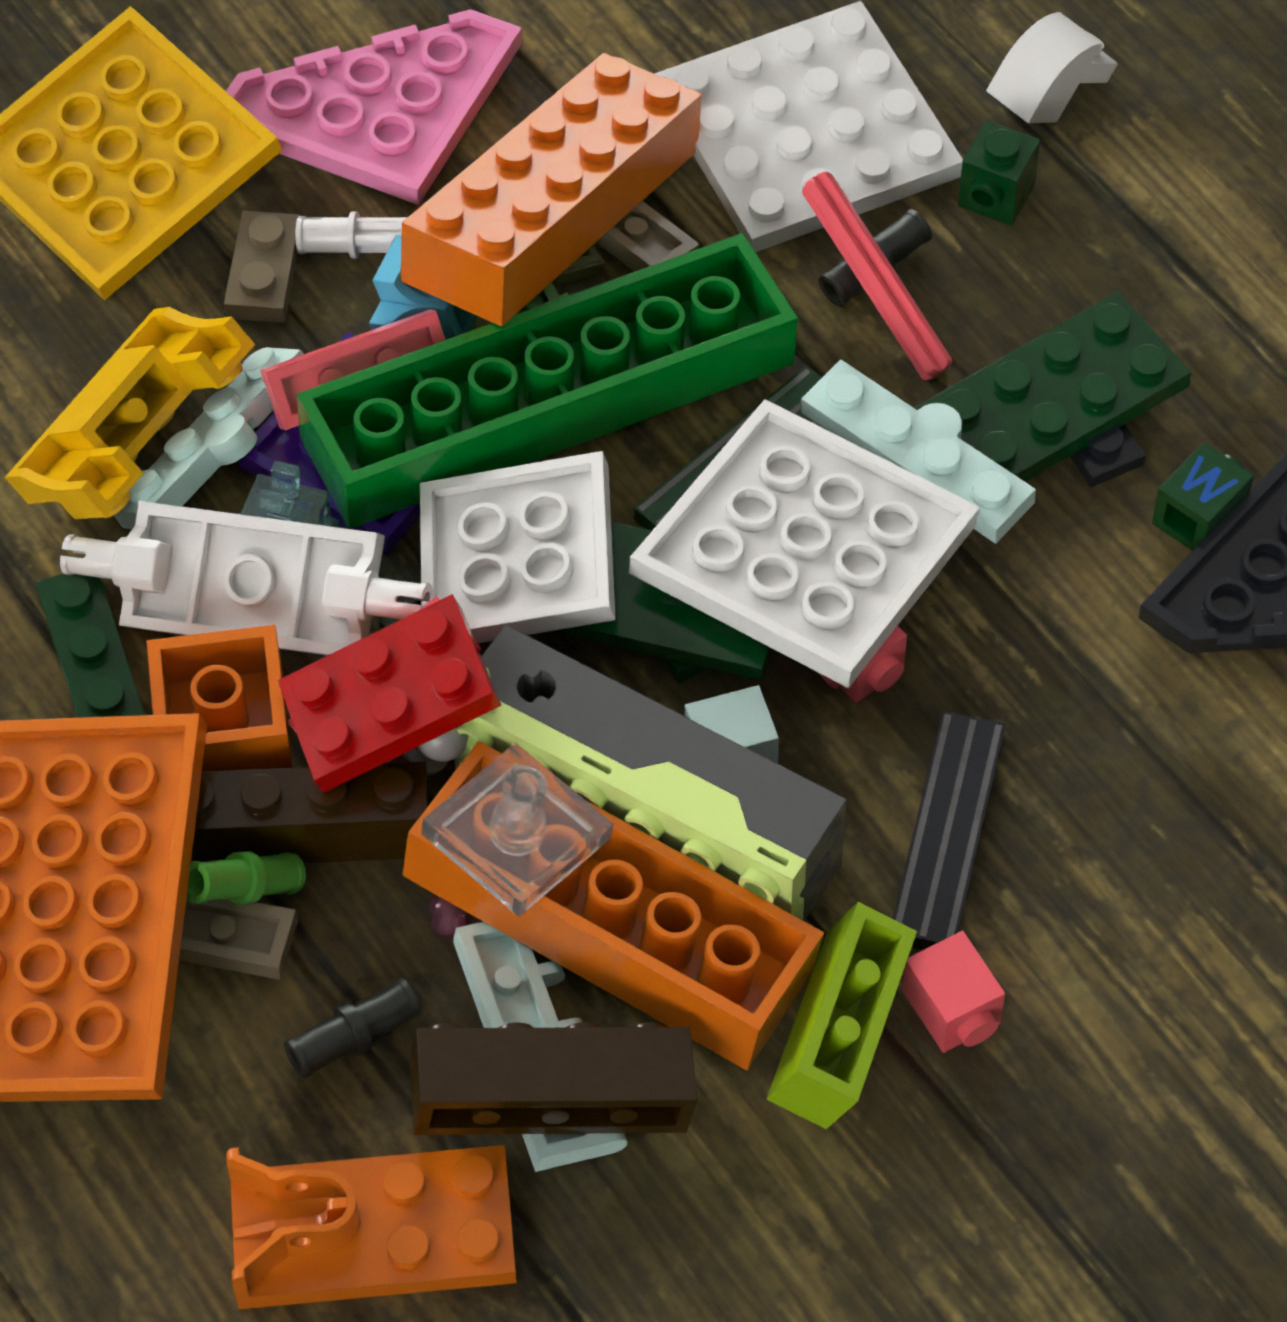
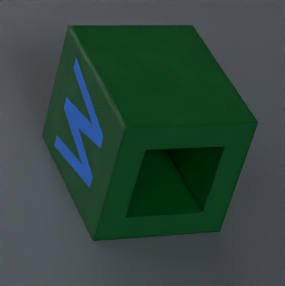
[1152,442,1254,551]

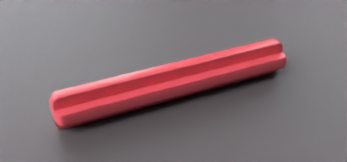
[802,171,952,381]

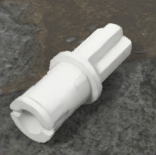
[295,211,408,259]

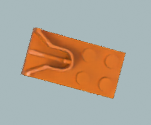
[226,1145,517,1310]

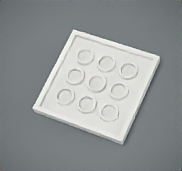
[655,1,963,253]
[629,399,980,688]

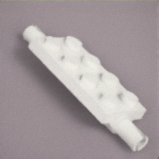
[60,501,433,656]

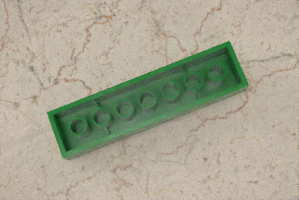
[296,233,798,529]

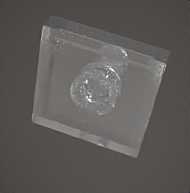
[421,743,614,917]

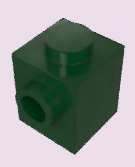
[958,120,1041,226]

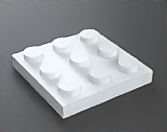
[420,451,616,643]

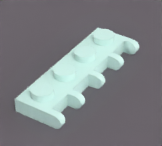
[453,922,628,1172]

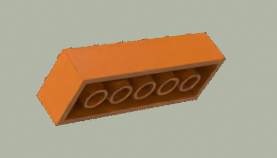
[401,53,702,327]
[402,741,824,1071]

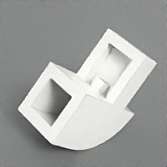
[986,12,1118,123]

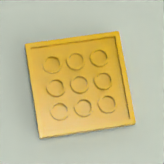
[0,6,282,300]

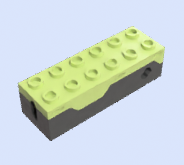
[454,625,847,921]

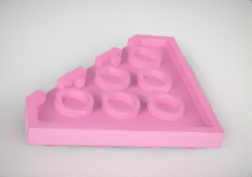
[226,9,523,205]

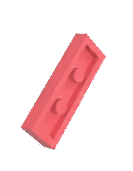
[260,309,445,430]

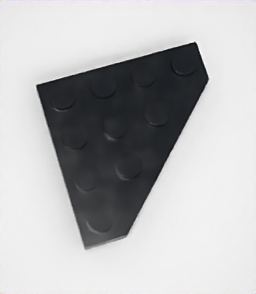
[1138,453,1287,653]

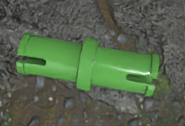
[186,851,306,905]

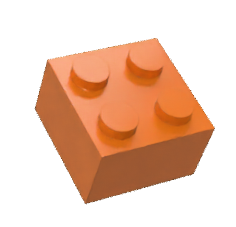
[147,624,293,772]

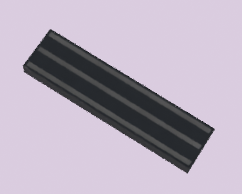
[893,711,1006,950]

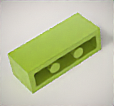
[766,902,917,1129]

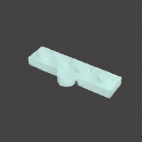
[114,347,304,529]
[801,359,1036,544]

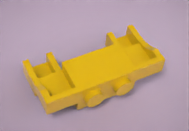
[4,307,255,519]

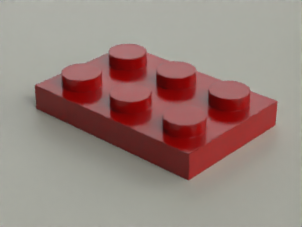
[277,594,502,793]

